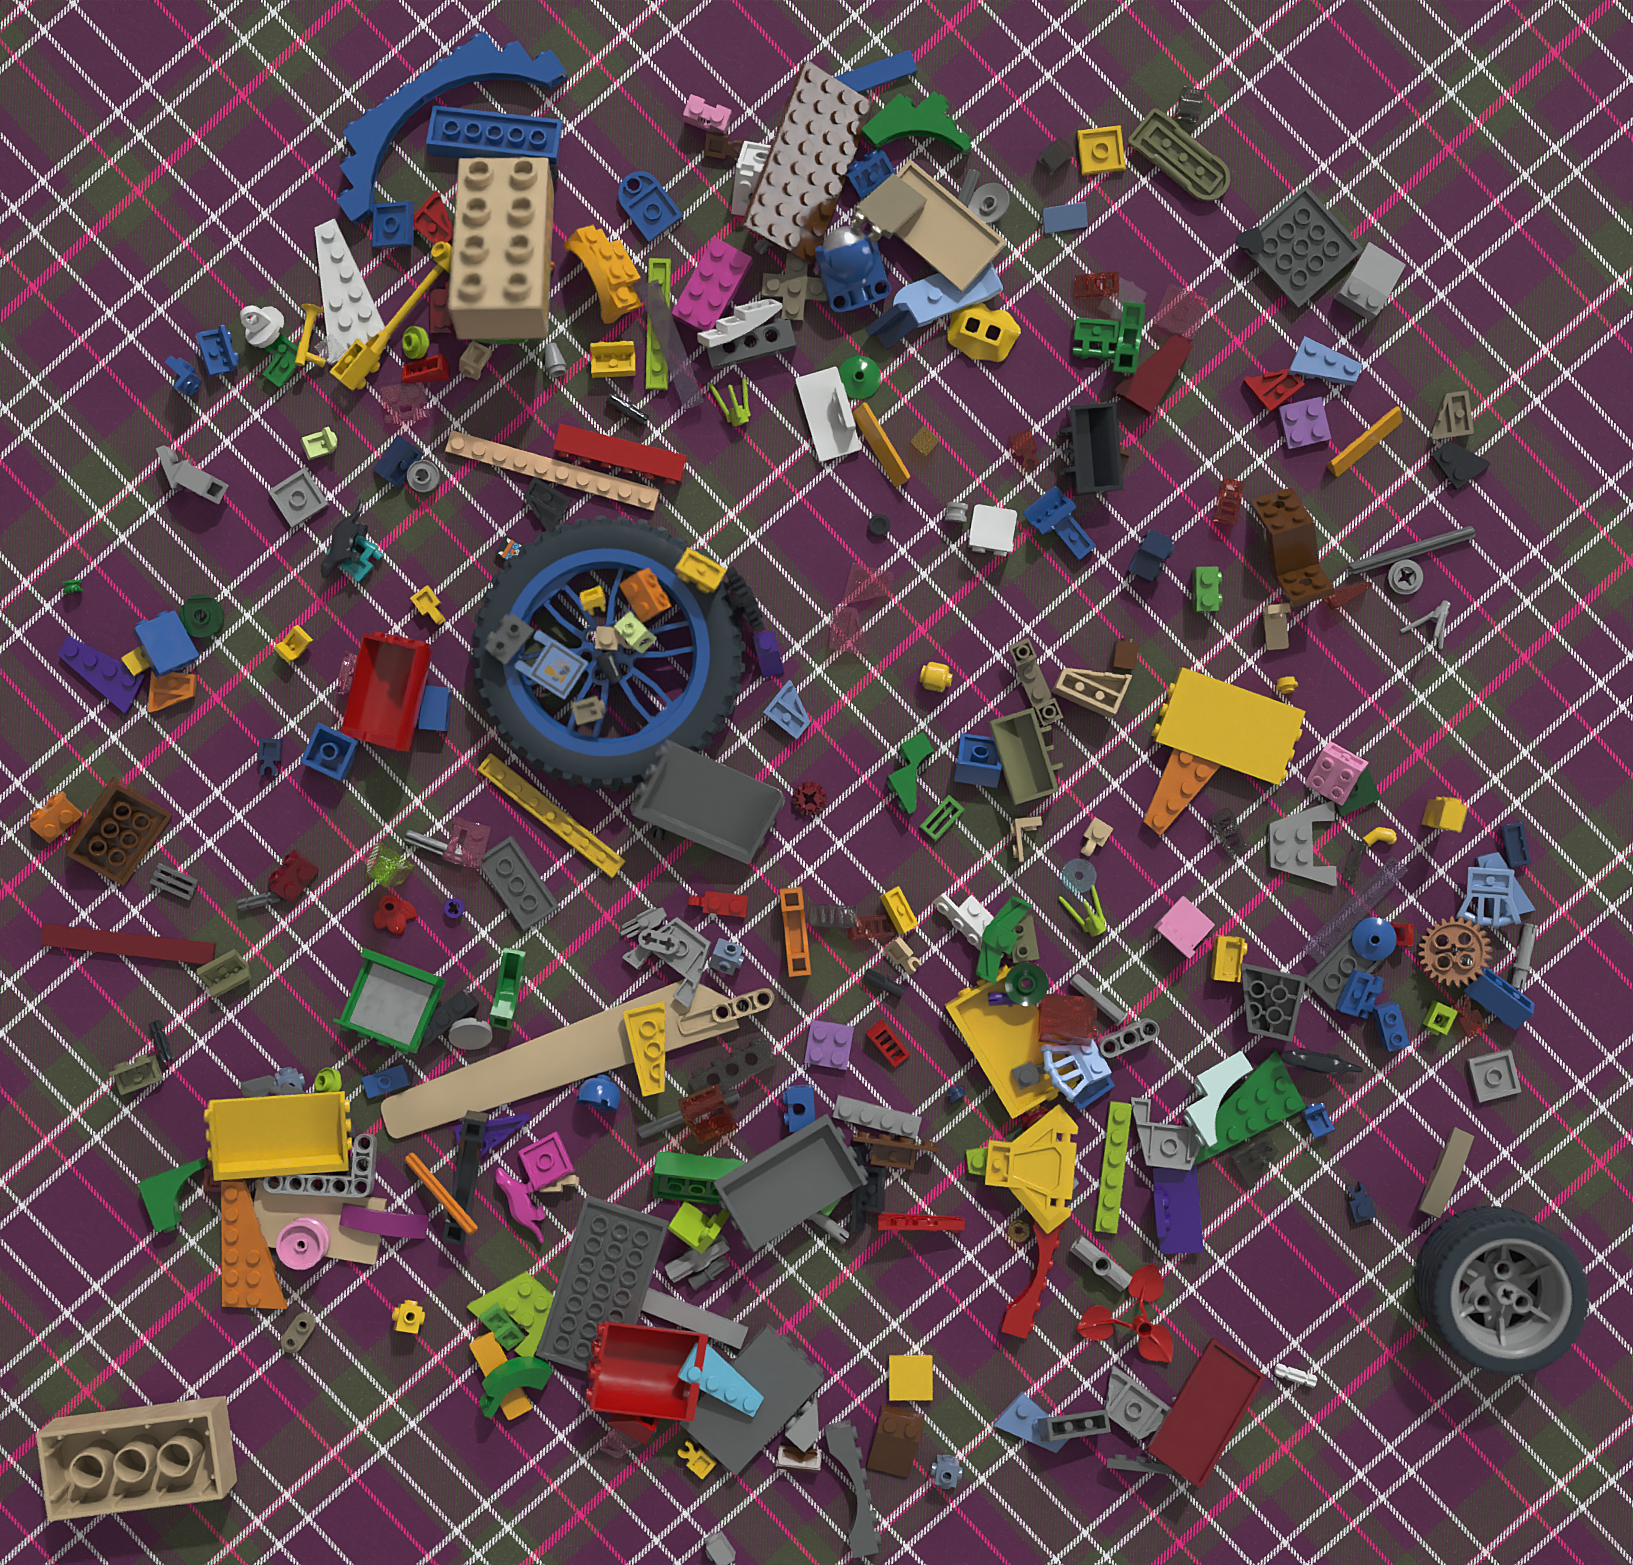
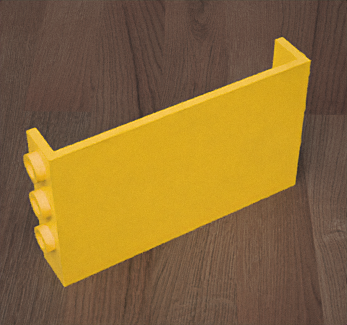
[1152,667,1306,785]
[945,965,1079,1119]
[205,1091,352,1181]

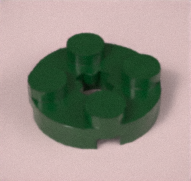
[179,594,224,638]

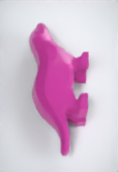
[495,1168,546,1243]

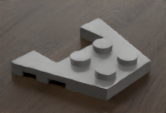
[1268,801,1337,886]
[622,917,712,1008]
[1131,1097,1201,1171]

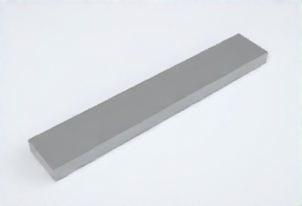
[641,1287,748,1349]

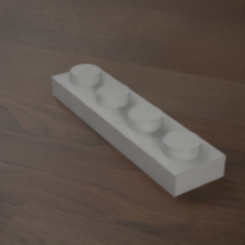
[833,1095,922,1139]

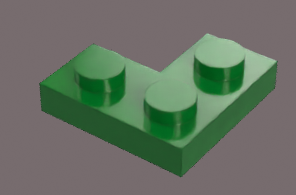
[262,333,299,389]

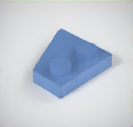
[763,680,811,739]

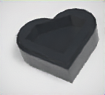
[1235,226,1265,255]

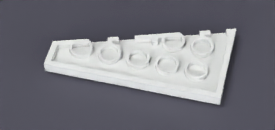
[315,219,391,366]

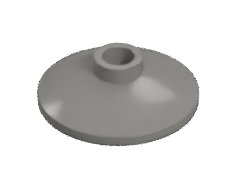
[968,183,1009,224]

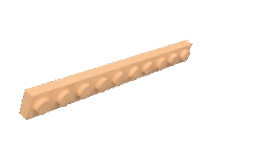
[445,430,660,511]

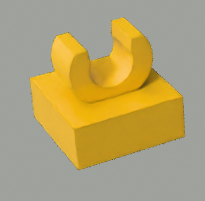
[580,586,605,615]

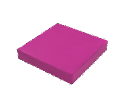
[518,1132,575,1191]

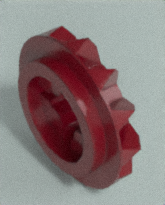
[792,781,827,816]
[1020,1106,1051,1132]

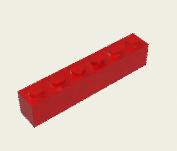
[553,424,688,486]

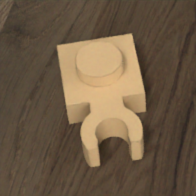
[595,626,634,651]

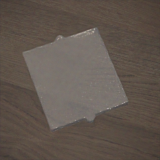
[1097,275,1147,322]

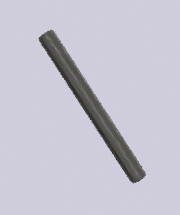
[1349,526,1476,575]

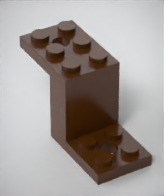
[1250,487,1335,608]

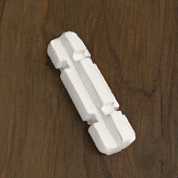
[1274,1364,1317,1388]

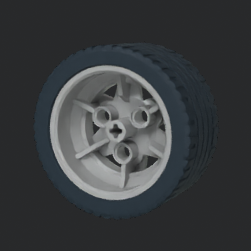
[1414,1205,1590,1376]

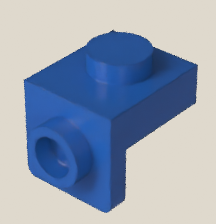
[1303,1103,1335,1140]

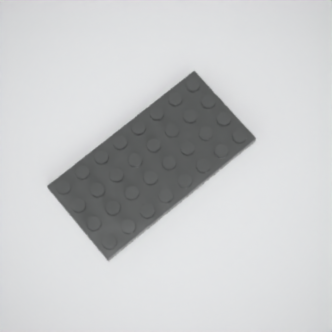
[536,1195,670,1372]

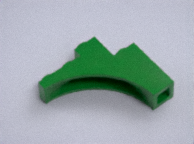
[861,91,972,157]

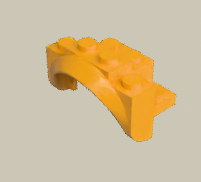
[563,225,642,324]

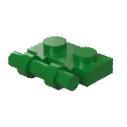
[1072,318,1120,361]

